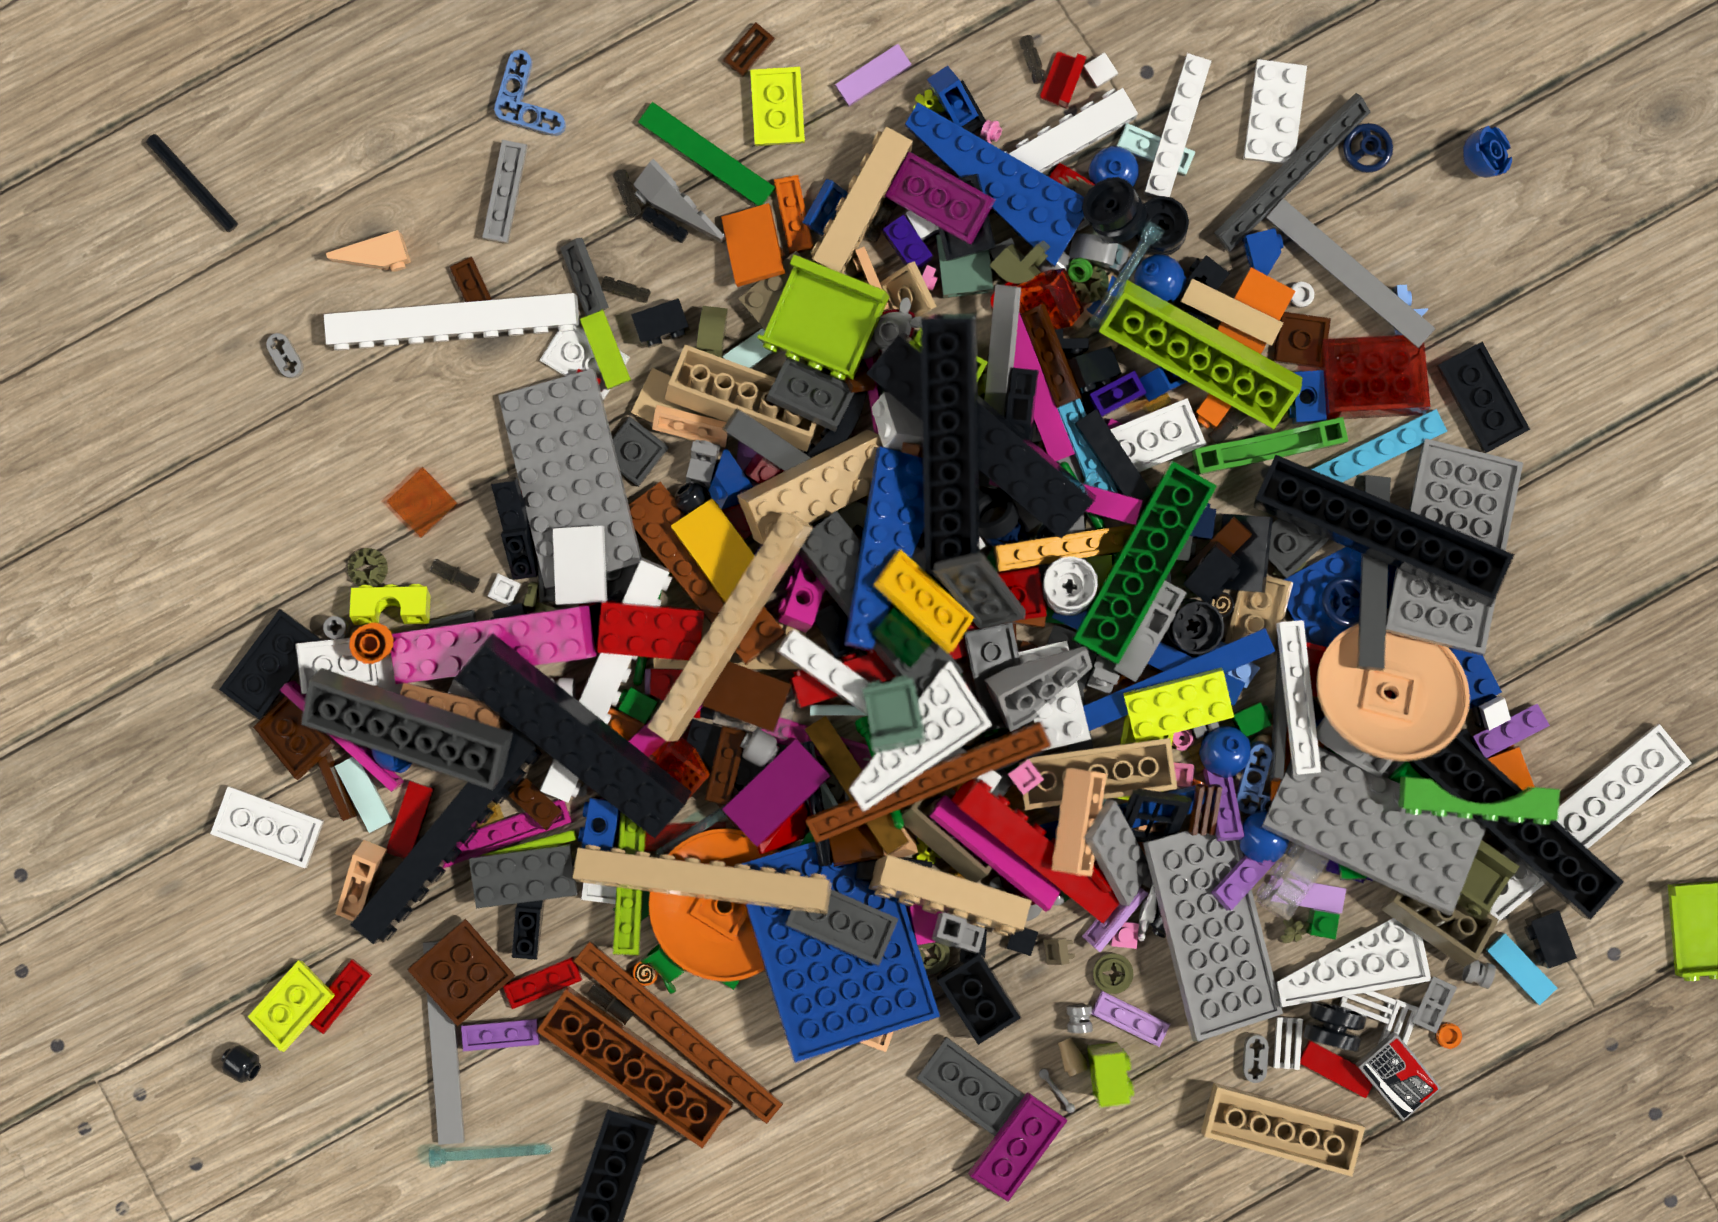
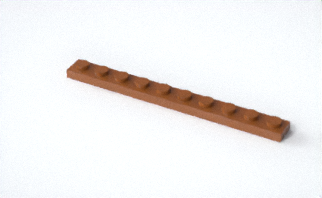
[806,721,1051,843]
[574,941,783,1124]

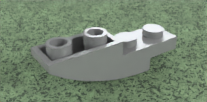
[1113,581,1187,682]
[1316,716,1409,779]

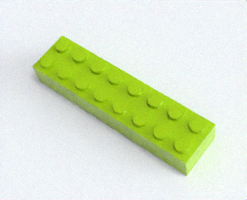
[1099,280,1302,429]

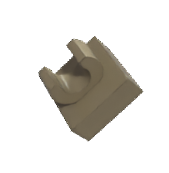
[1044,938,1075,965]

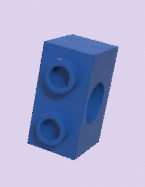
[1287,370,1327,424]
[578,797,620,852]

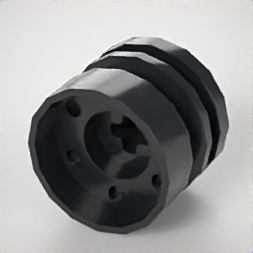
[1135,196,1189,256]
[1164,598,1224,654]

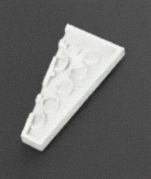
[849,660,992,811]
[1276,918,1431,1007]

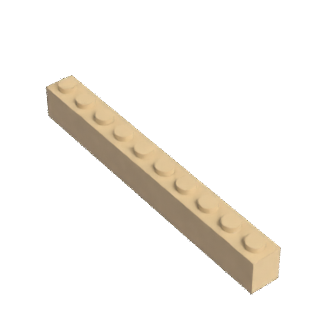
[648,512,813,741]
[573,845,832,914]

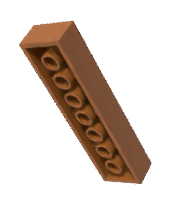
[537,986,733,1149]

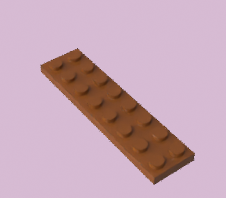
[629,481,785,665]

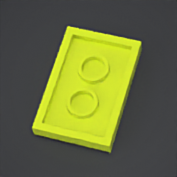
[750,67,805,146]
[248,960,335,1052]

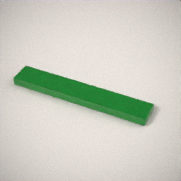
[638,102,775,206]

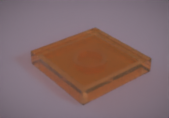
[386,467,458,538]

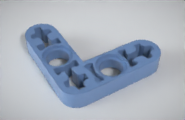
[494,50,566,136]
[1236,741,1272,815]

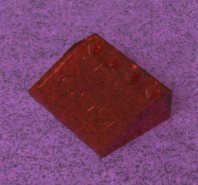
[1322,335,1431,420]

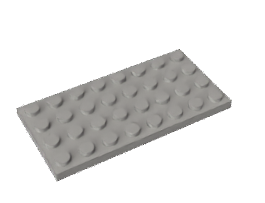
[498,369,641,589]
[1386,438,1523,656]
[1262,746,1486,916]
[1143,830,1283,1042]

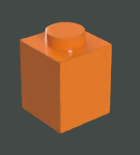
[1194,393,1231,429]

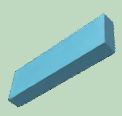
[1485,933,1557,1006]

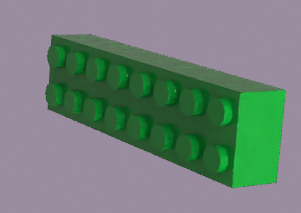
[1072,461,1217,665]

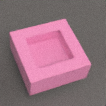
[922,265,938,291]
[1008,759,1044,795]
[1174,763,1194,790]
[1111,922,1139,949]

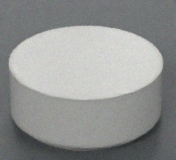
[1290,282,1314,308]

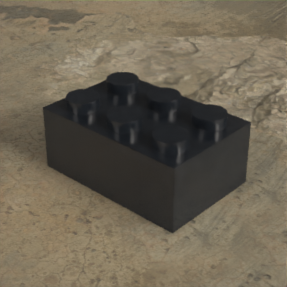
[937,950,1021,1045]

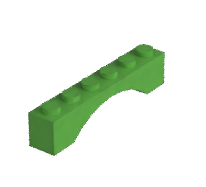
[1191,417,1349,475]
[1398,777,1560,825]

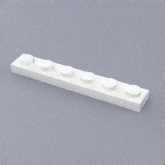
[1144,53,1211,198]
[1276,620,1321,775]

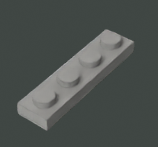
[482,140,528,244]

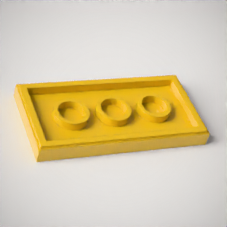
[671,498,755,603]
[873,549,974,654]

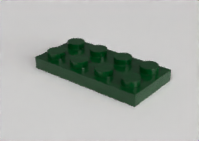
[872,570,957,669]

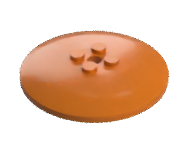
[649,829,779,982]

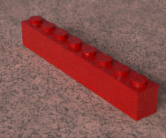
[789,621,982,708]
[951,778,1120,923]

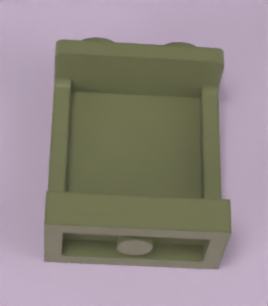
[1457,840,1520,920]

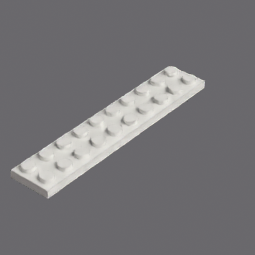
[1490,724,1692,923]

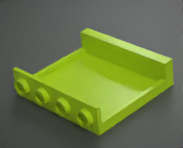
[757,254,890,381]
[1667,881,1718,981]

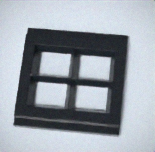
[1123,789,1192,842]

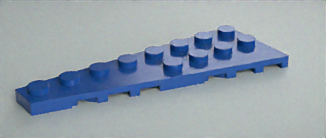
[905,103,1085,268]
[845,447,924,650]

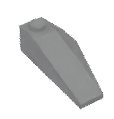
[633,159,726,243]
[985,646,1092,732]

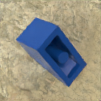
[927,66,979,127]
[1242,228,1284,276]
[1139,366,1188,402]
[709,449,753,510]

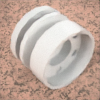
[1042,556,1098,616]

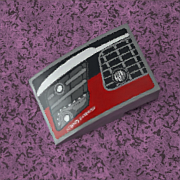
[1355,1032,1441,1121]

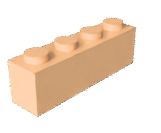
[1052,768,1107,876]

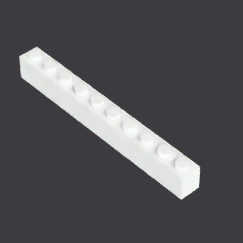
[905,88,1138,241]
[324,293,580,351]
[540,557,672,802]
[776,630,1002,793]

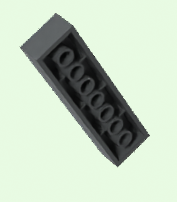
[797,511,963,699]
[301,668,513,790]

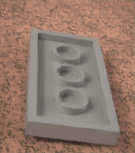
[1084,799,1150,906]

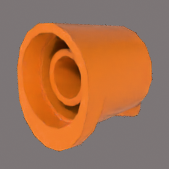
[349,622,394,664]

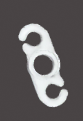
[1138,882,1157,942]

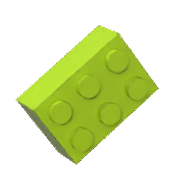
[1087,1042,1134,1107]

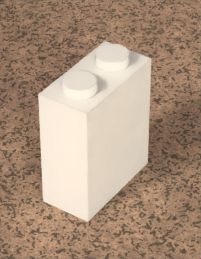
[872,392,923,450]

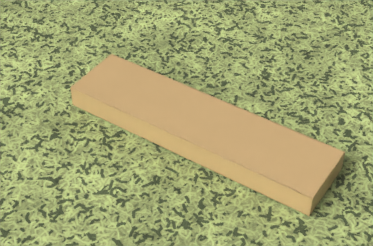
[1181,278,1283,345]

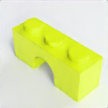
[349,584,431,625]

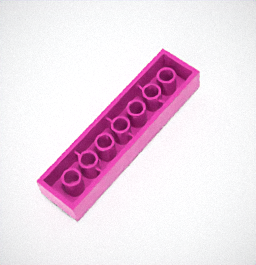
[391,606,596,684]

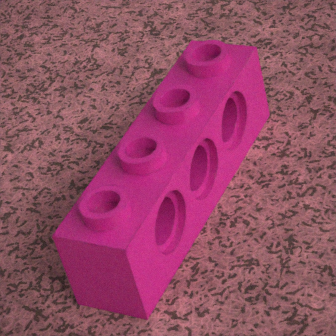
[777,525,825,633]

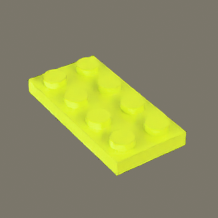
[1123,668,1234,743]

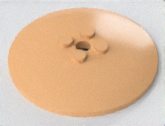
[1317,624,1470,761]

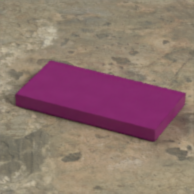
[885,151,996,244]
[722,739,831,847]
[968,1092,1068,1202]

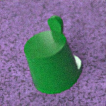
[640,944,685,994]

